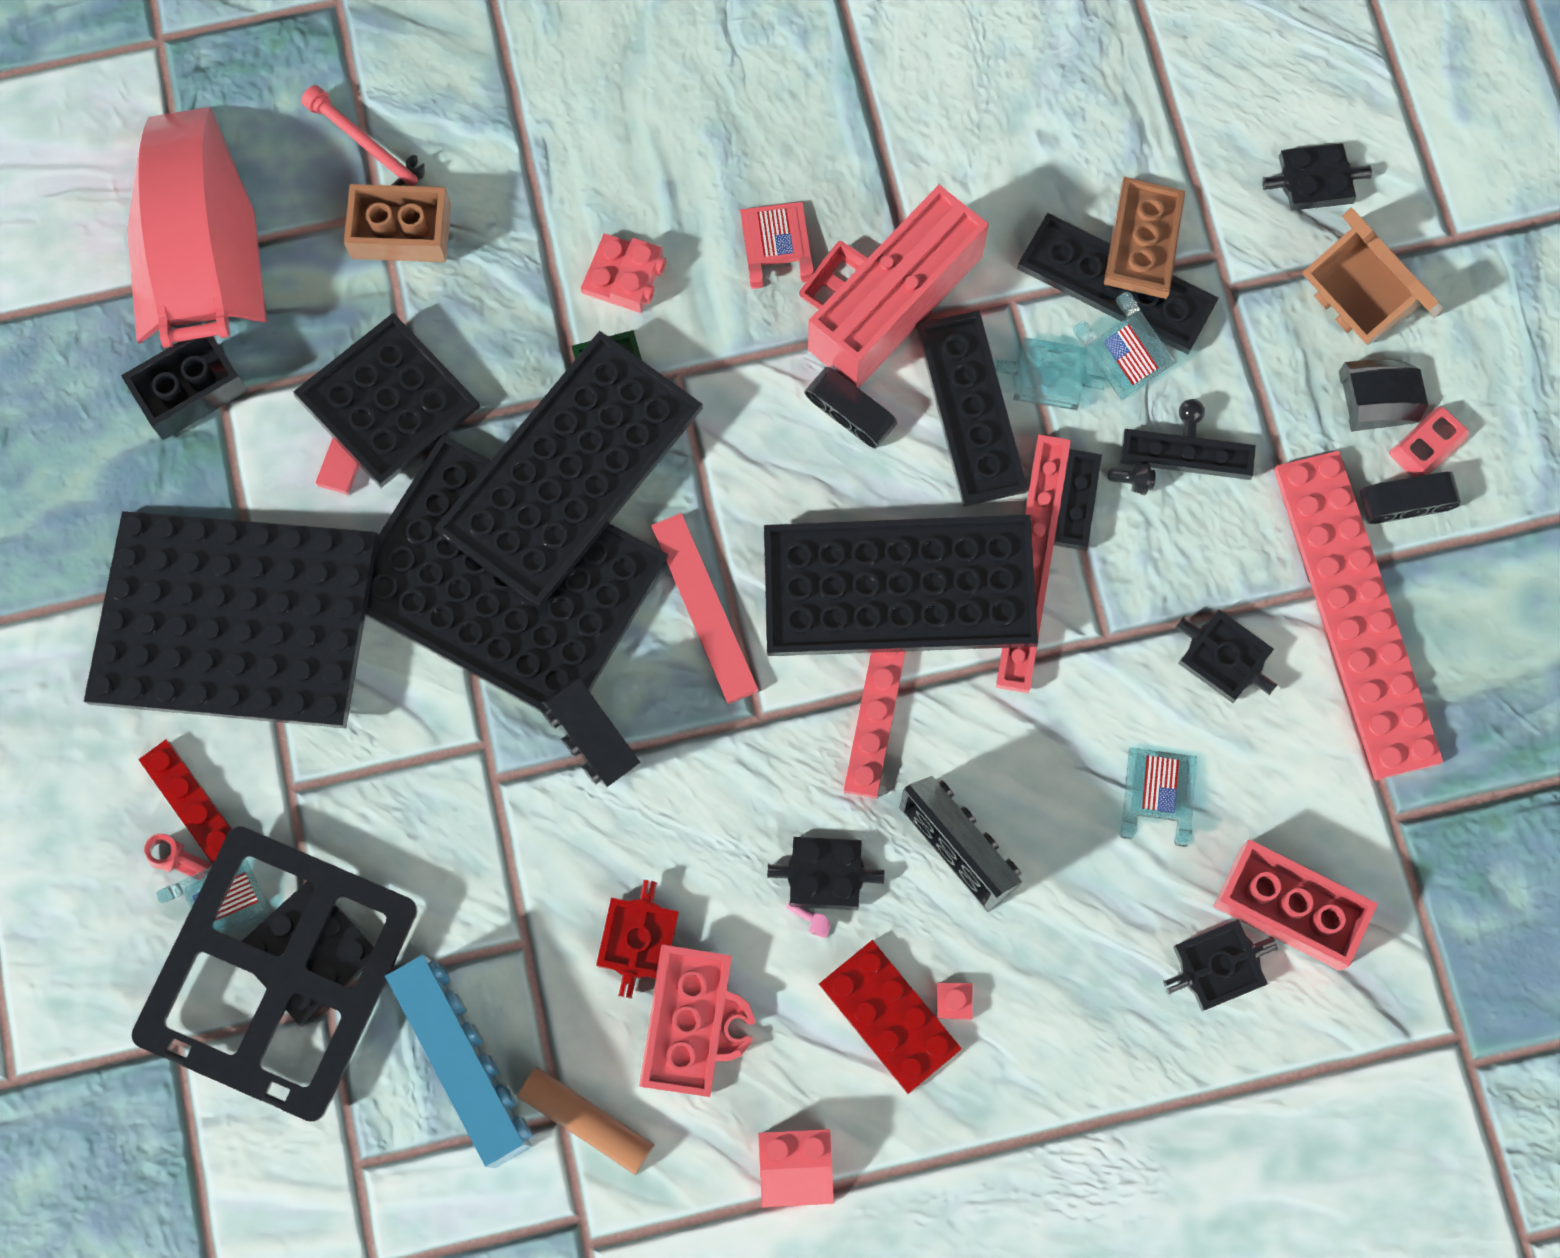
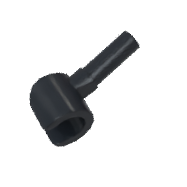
[391,155,425,186]

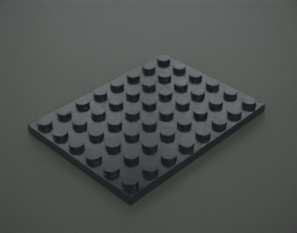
[366,434,669,712]
[83,511,379,729]

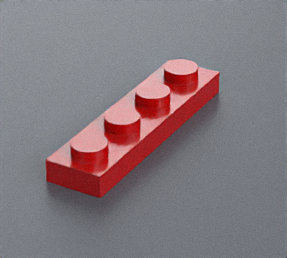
[138,739,232,865]

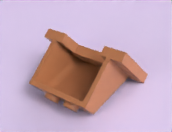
[1302,207,1444,345]

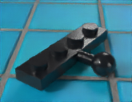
[1120,399,1256,480]

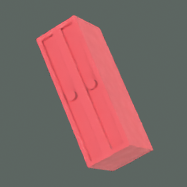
[808,184,989,388]

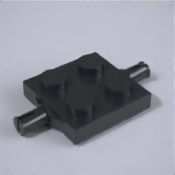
[1262,143,1372,211]
[1175,609,1278,703]
[767,837,885,910]
[1163,919,1278,1012]

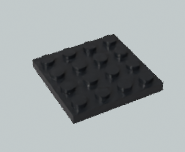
[293,313,480,488]

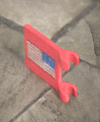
[740,202,814,289]

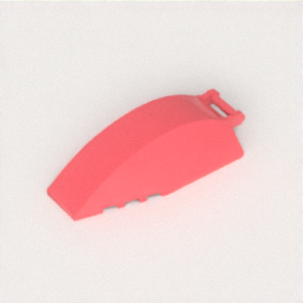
[127,107,267,348]

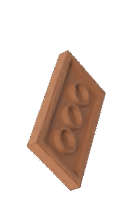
[1104,177,1185,299]

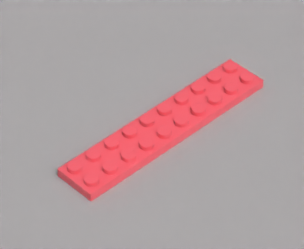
[1274,451,1443,781]

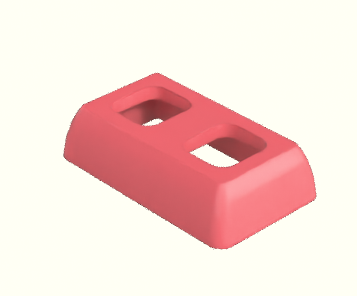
[799,241,868,310]
[1389,406,1469,477]

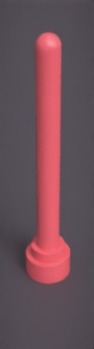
[301,85,418,186]

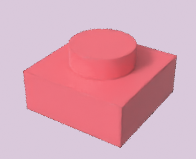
[937,983,973,1020]

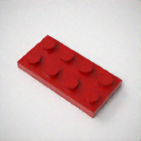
[818,940,962,1095]

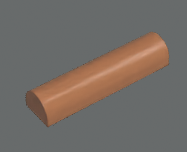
[517,1067,655,1175]

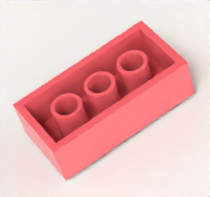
[1213,839,1378,971]

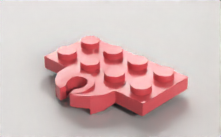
[639,945,755,1097]

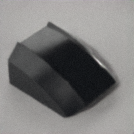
[1338,360,1428,432]

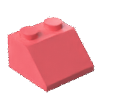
[758,1129,834,1207]

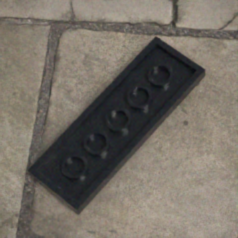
[1017,212,1219,355]
[916,310,1028,507]

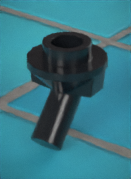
[1108,462,1156,495]

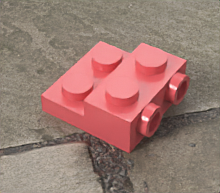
[581,233,666,313]

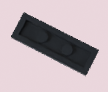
[1054,449,1102,551]

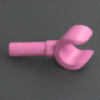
[786,902,831,938]

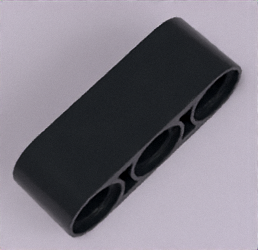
[804,367,898,449]
[1359,472,1462,524]

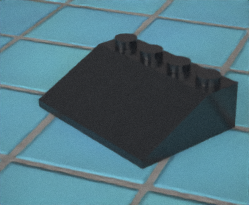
[899,776,1022,912]

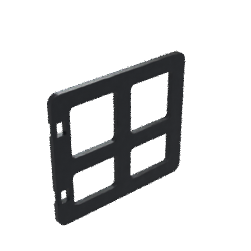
[131,826,418,1122]

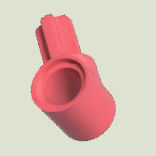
[144,834,211,881]

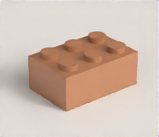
[344,184,451,262]

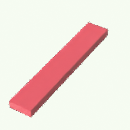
[651,513,758,705]

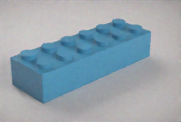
[385,955,534,1168]

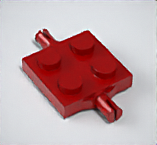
[596,880,679,999]

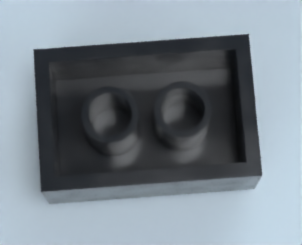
[121,336,248,441]
[541,678,641,787]

